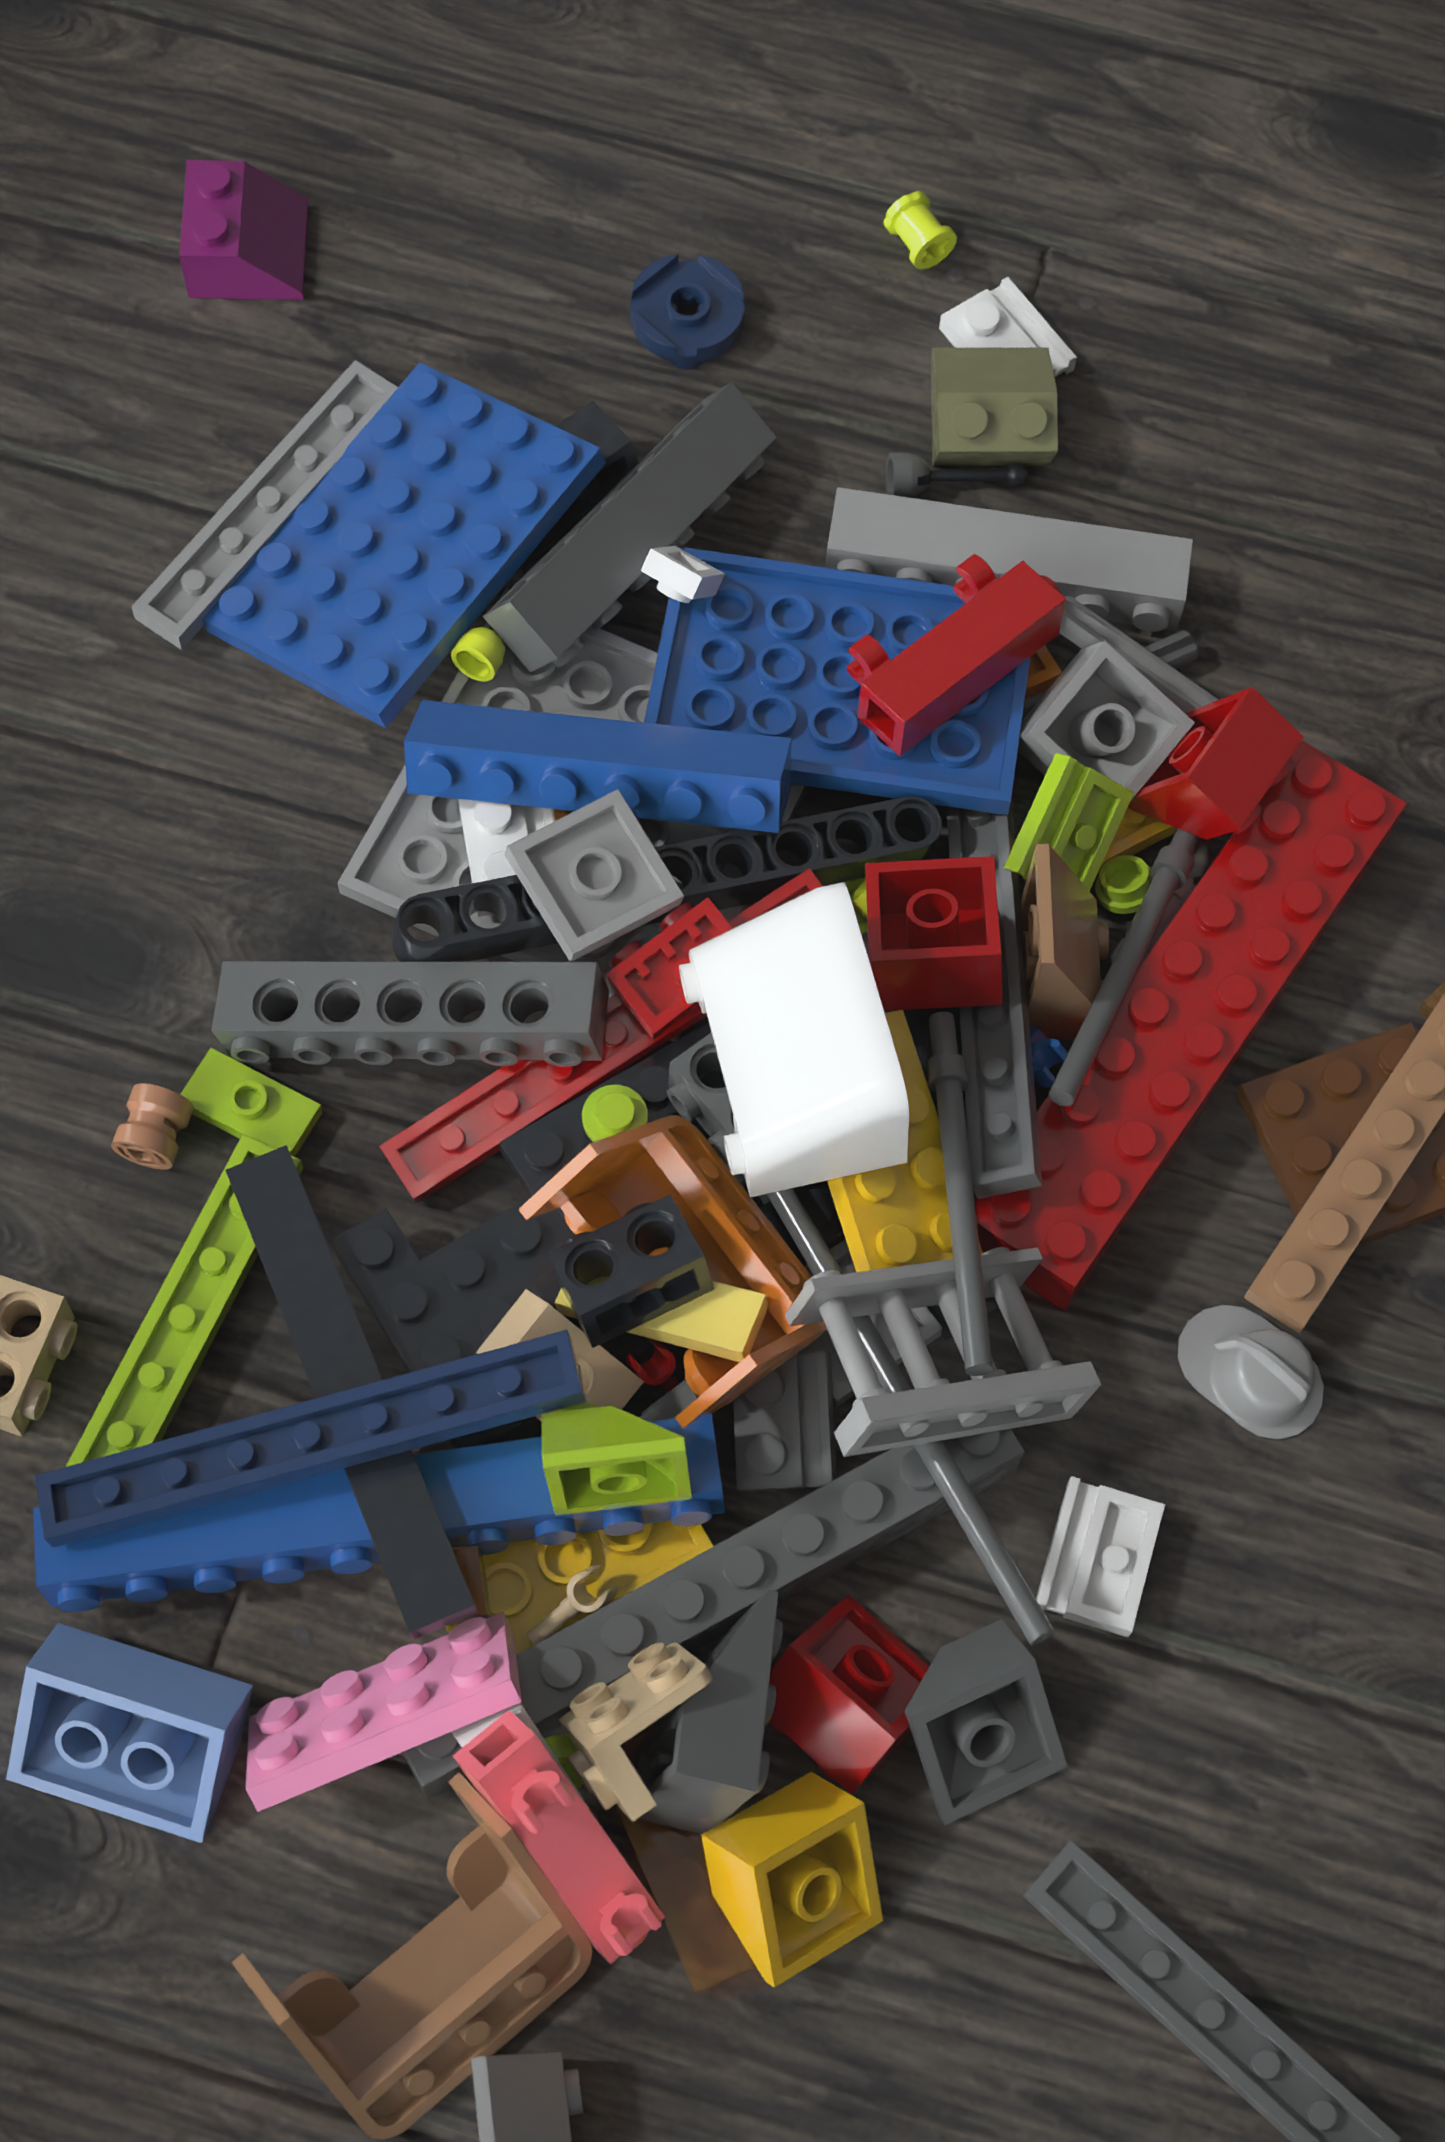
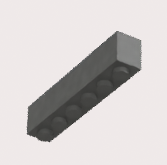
[483,382,777,672]

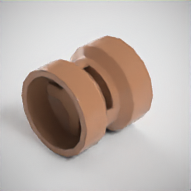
[111,1083,194,1170]

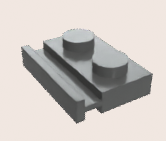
[733,1351,837,1492]

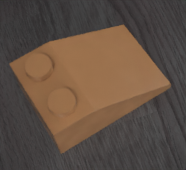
[1020,844,1109,1040]

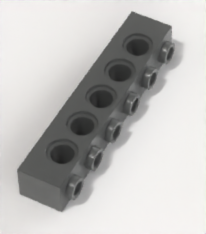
[211,961,609,1067]

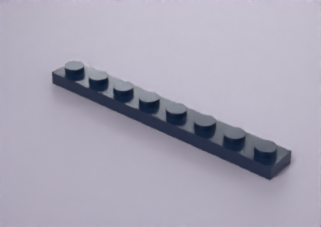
[35,1330,586,1548]

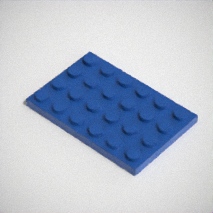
[202,362,606,728]
[644,547,1030,815]

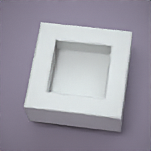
[641,546,725,603]

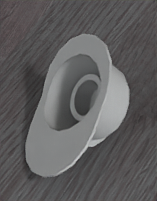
[1177,1305,1324,1440]

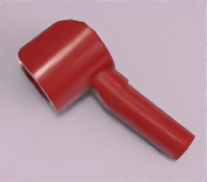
[626,1338,680,1393]

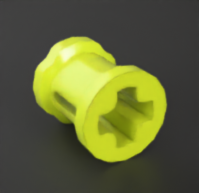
[883,191,957,270]

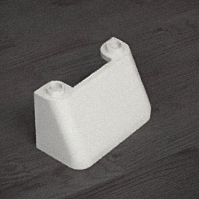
[679,882,909,1197]

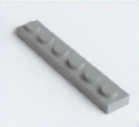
[131,360,398,650]

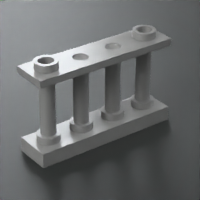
[785,1247,1101,1457]

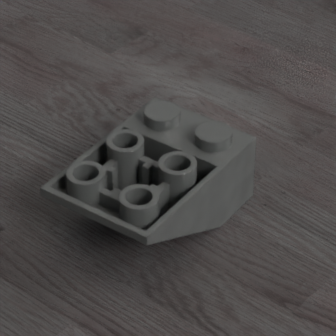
[634,1590,783,1834]

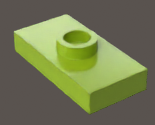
[180,1048,323,1157]

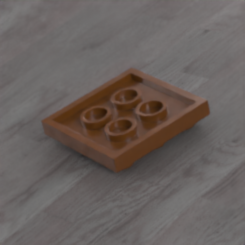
[1236,1022,1445,1246]

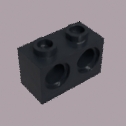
[548,1194,715,1348]

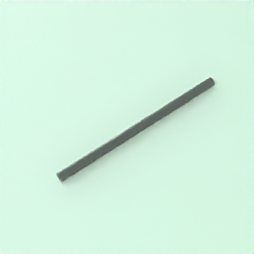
[767,1188,1055,1645]

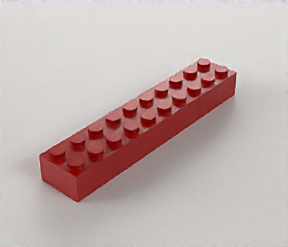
[974,740,1407,1311]

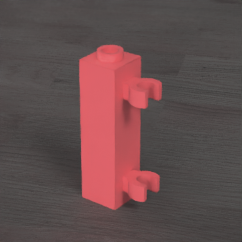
[453,1710,665,1964]

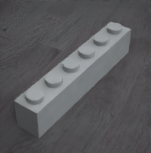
[825,487,1193,632]

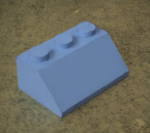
[6,1623,253,1843]

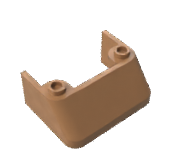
[231,1773,592,2139]

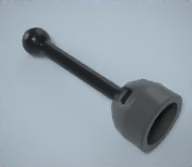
[886,452,1028,498]

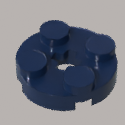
[630,255,745,370]

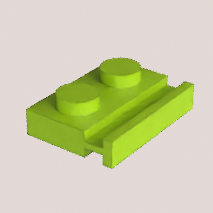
[1003,753,1134,891]

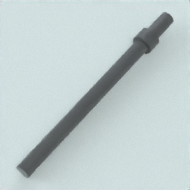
[1049,829,1200,1106]
[927,1012,993,1376]

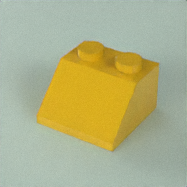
[701,1772,883,1988]

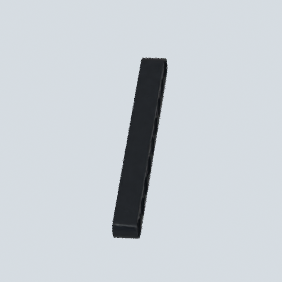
[392,797,942,962]

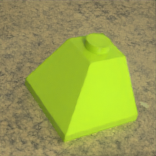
[542,1401,692,1516]

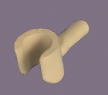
[527,1565,618,1645]

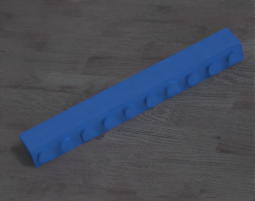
[33,1413,725,1612]

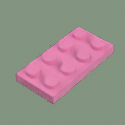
[246,1612,522,1812]

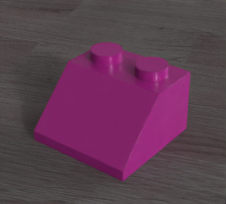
[179,160,309,300]

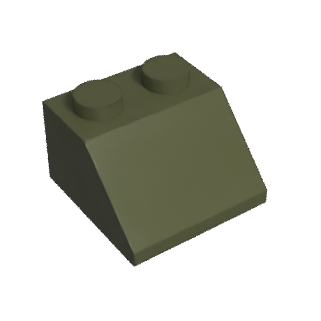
[931,347,1058,466]

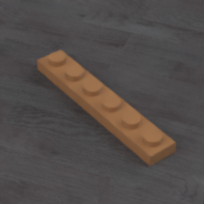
[1244,993,1445,1334]

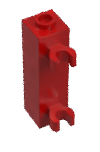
[846,554,1066,757]

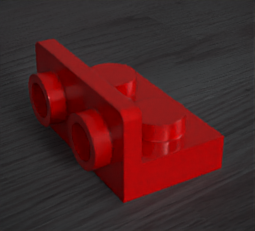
[606,897,733,1040]

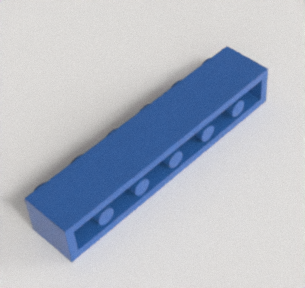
[404,700,792,833]

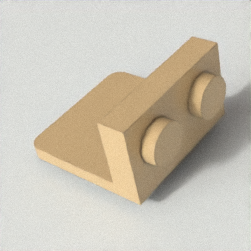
[558,1643,713,1821]

